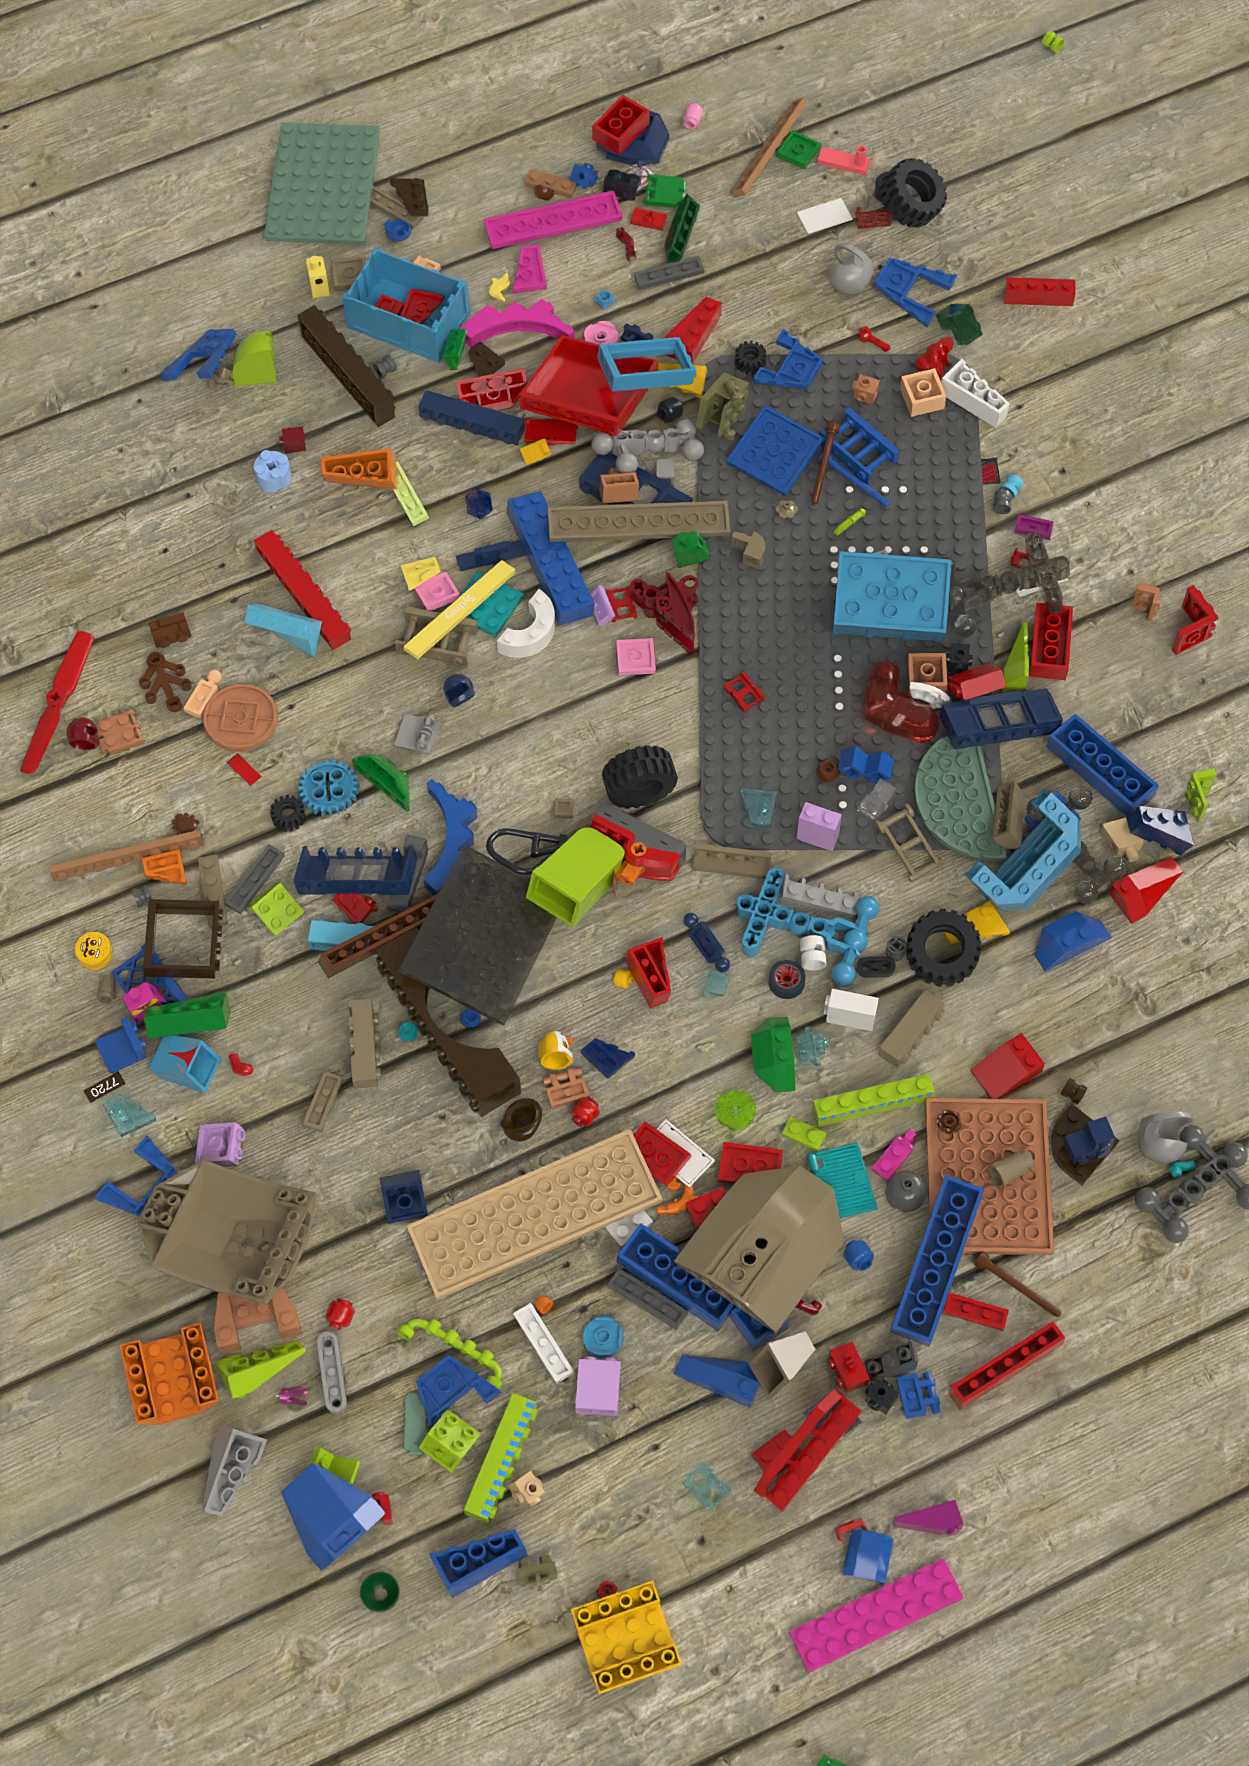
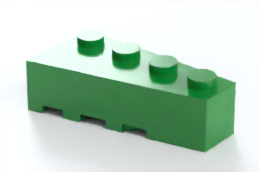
[144,991,230,1038]

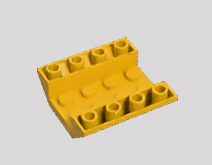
[571,1581,682,1694]

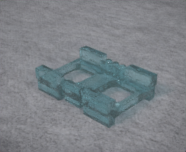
[682,1462,731,1512]

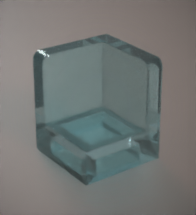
[704,970,729,999]

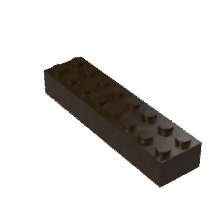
[297,305,396,427]

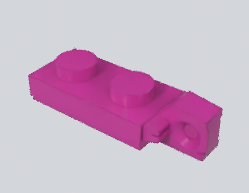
[872,1130,916,1182]

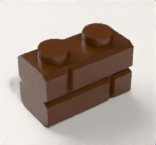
[148,612,191,648]

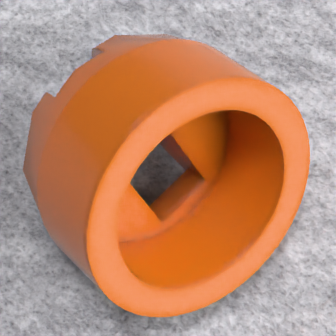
[535,1296,553,1314]

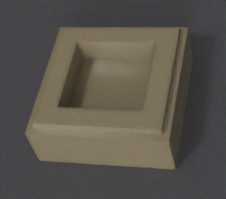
[554,798,574,819]

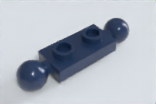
[683,913,730,973]

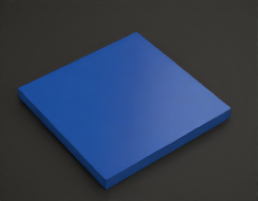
[726,405,824,496]

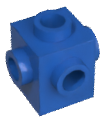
[569,163,598,189]

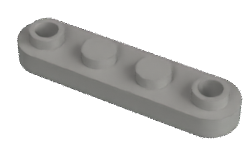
[317,1332,347,1414]

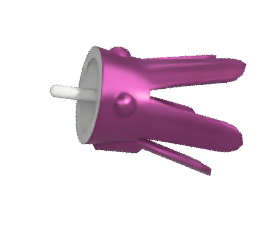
[276,1384,308,1406]

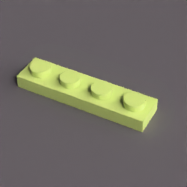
[393,462,429,526]

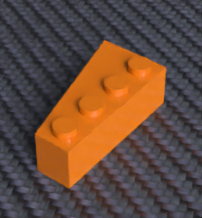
[321,448,397,489]

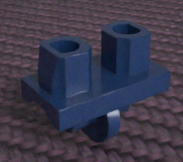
[621,323,654,342]

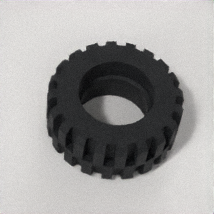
[880,158,947,227]
[602,745,678,809]
[906,909,982,987]

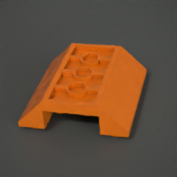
[120,1323,220,1425]

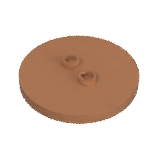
[203,684,278,752]

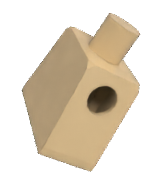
[1100,818,1143,862]

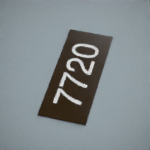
[83,1071,126,1103]

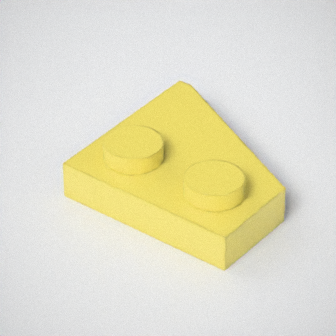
[400,557,440,591]

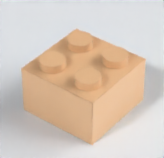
[900,369,946,417]

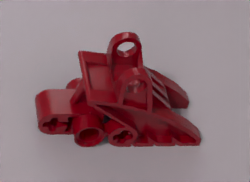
[630,572,698,655]

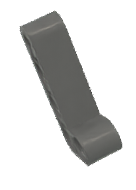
[388,834,428,912]

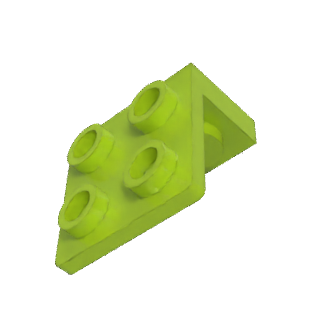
[1185,768,1217,823]
[246,883,304,936]
[419,1410,481,1473]
[307,1447,360,1484]

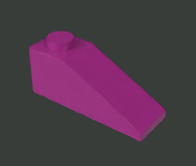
[893,1500,964,1536]

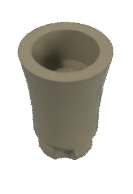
[987,1150,1035,1189]

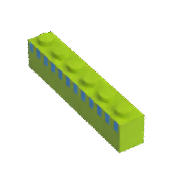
[812,1074,935,1127]
[464,1393,539,1524]

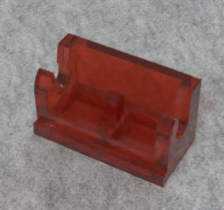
[855,207,892,229]

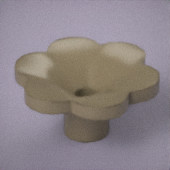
[775,500,798,519]

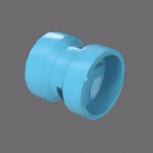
[999,474,1024,499]

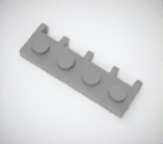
[781,873,858,918]

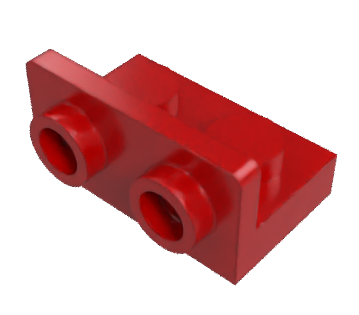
[332,894,379,924]

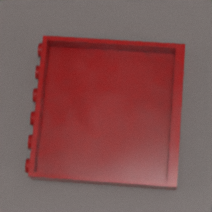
[520,335,659,436]

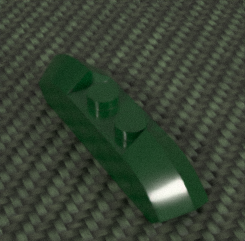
[665,194,700,263]

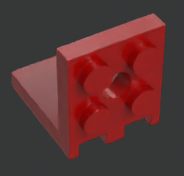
[1172,585,1219,655]

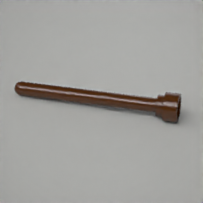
[811,422,840,505]
[974,1252,1062,1317]

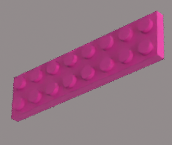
[483,191,623,249]
[789,1558,964,1673]

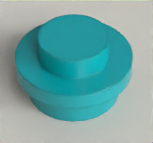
[398,1022,418,1041]

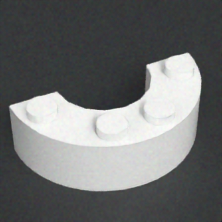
[497,589,555,658]

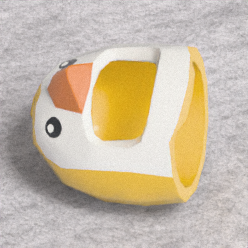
[538,1030,574,1070]

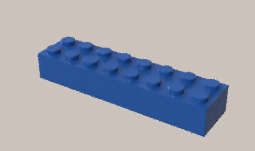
[506,491,595,626]
[890,1175,984,1347]

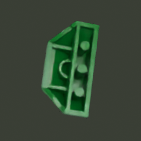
[352,754,410,812]
[751,1017,795,1093]

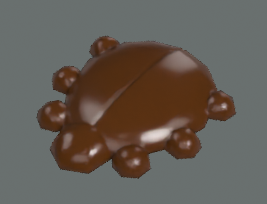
[172,813,200,835]

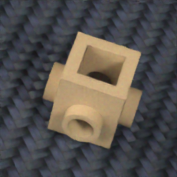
[508,1471,545,1508]

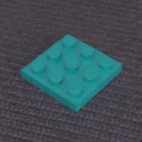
[460,571,524,638]

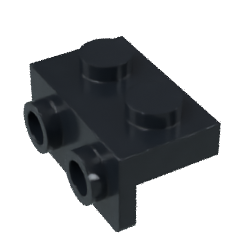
[603,170,642,201]

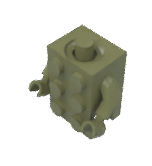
[695,372,749,440]

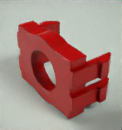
[1011,548,1039,573]
[834,1518,867,1543]

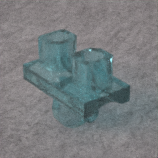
[796,1026,830,1066]

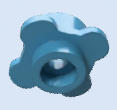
[594,290,615,308]

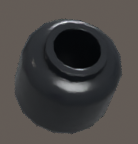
[657,397,683,423]

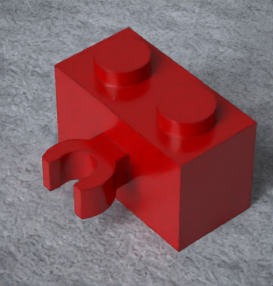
[827,1341,870,1394]

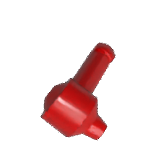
[858,326,890,352]

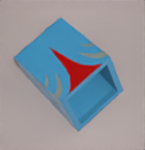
[149,1035,221,1093]

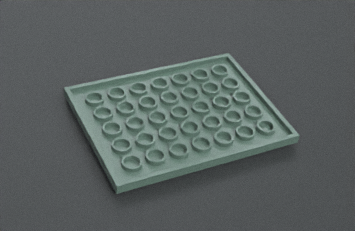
[264,122,381,245]

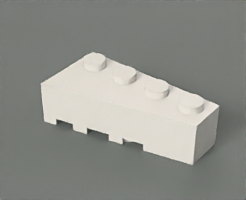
[941,359,1010,428]

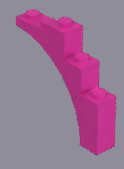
[459,298,574,348]

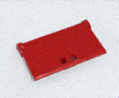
[524,417,578,445]

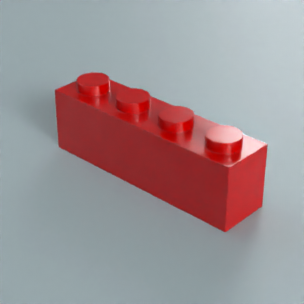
[1004,277,1076,306]

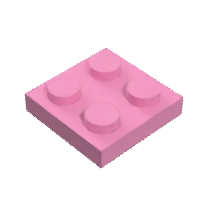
[414,572,460,611]
[616,638,656,676]

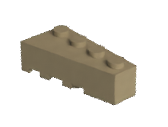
[347,999,381,1089]

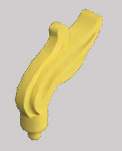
[489,273,510,302]

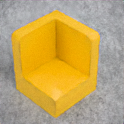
[520,438,552,465]

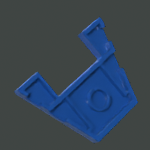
[753,329,823,389]
[416,1355,502,1429]

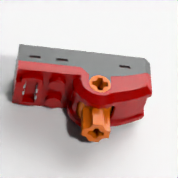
[590,802,686,886]

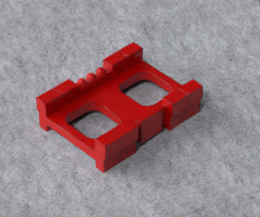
[606,586,637,623]
[723,672,765,713]

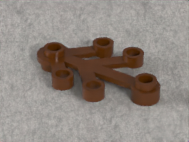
[139,652,192,712]

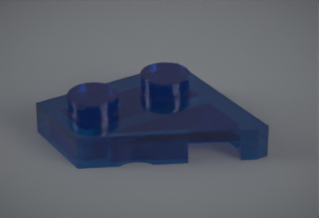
[580,1038,635,1079]

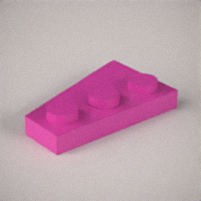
[513,244,547,294]

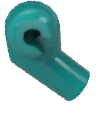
[1169,1160,1195,1177]

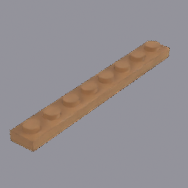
[731,98,807,197]
[49,830,203,881]

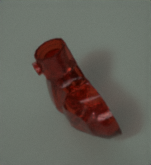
[863,661,939,743]

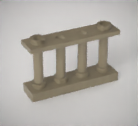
[395,606,478,666]

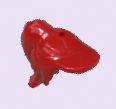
[915,336,954,382]

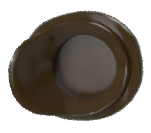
[500,1098,543,1142]

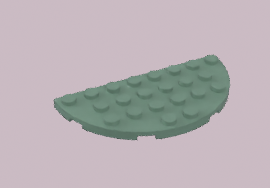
[914,736,1007,861]

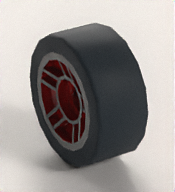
[768,960,806,999]

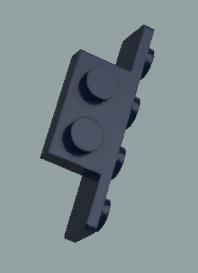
[456,540,526,572]

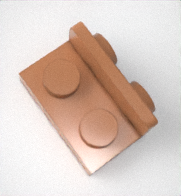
[1132,583,1162,621]

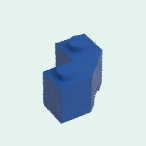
[838,746,894,783]

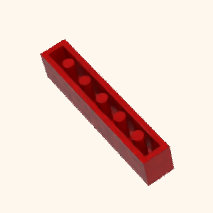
[948,1321,1065,1410]

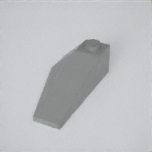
[202,1424,267,1517]

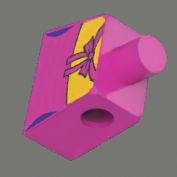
[122,982,168,1024]

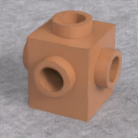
[851,374,880,404]

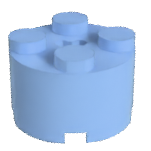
[254,450,292,493]

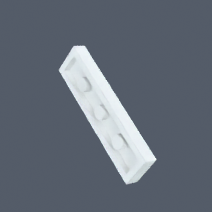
[513,1303,574,1384]

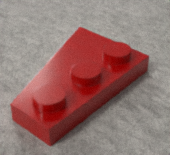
[400,288,444,325]

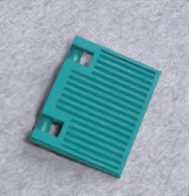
[806,1142,878,1218]

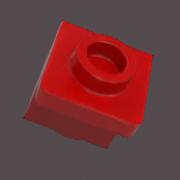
[372,1492,393,1525]

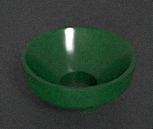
[360,1572,400,1613]

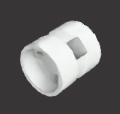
[800,935,827,971]

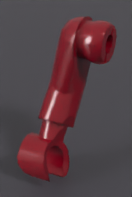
[616,227,637,261]
[795,1300,822,1315]

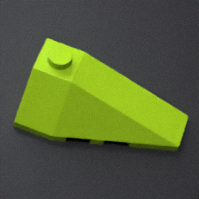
[1002,622,1029,693]
[214,1341,306,1399]

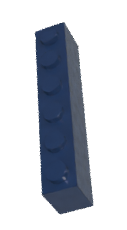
[418,390,525,446]

